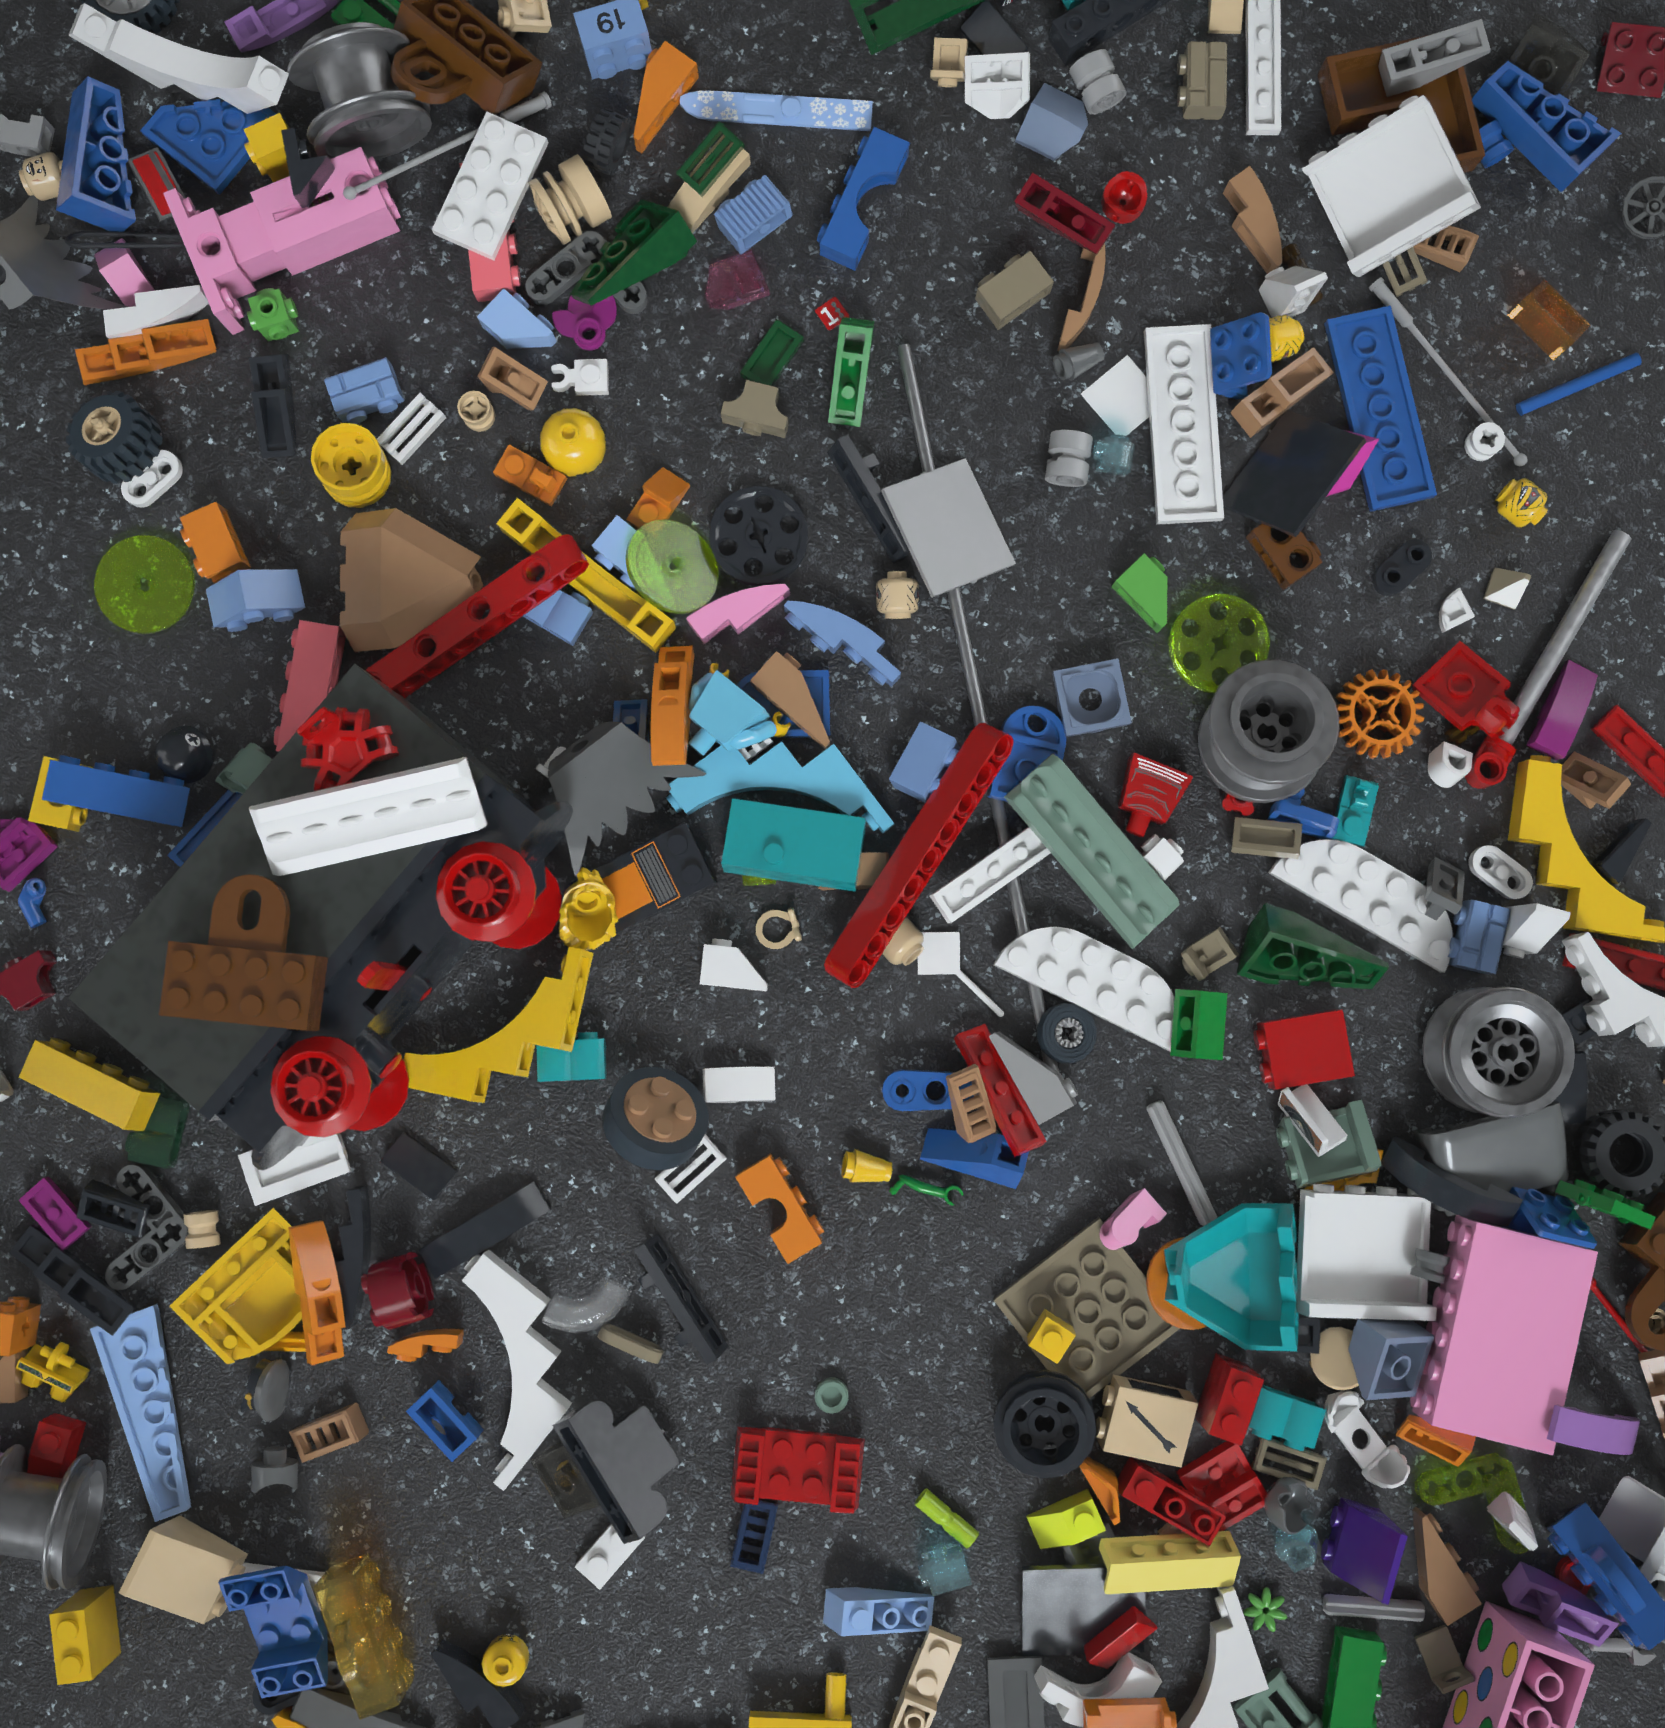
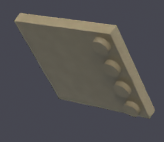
[993,1217,1180,1398]

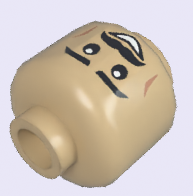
[19,152,63,201]

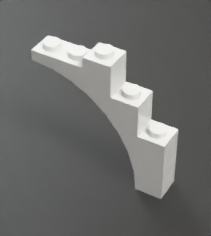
[1562,932,1665,1047]

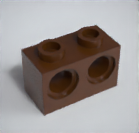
[1246,524,1323,590]

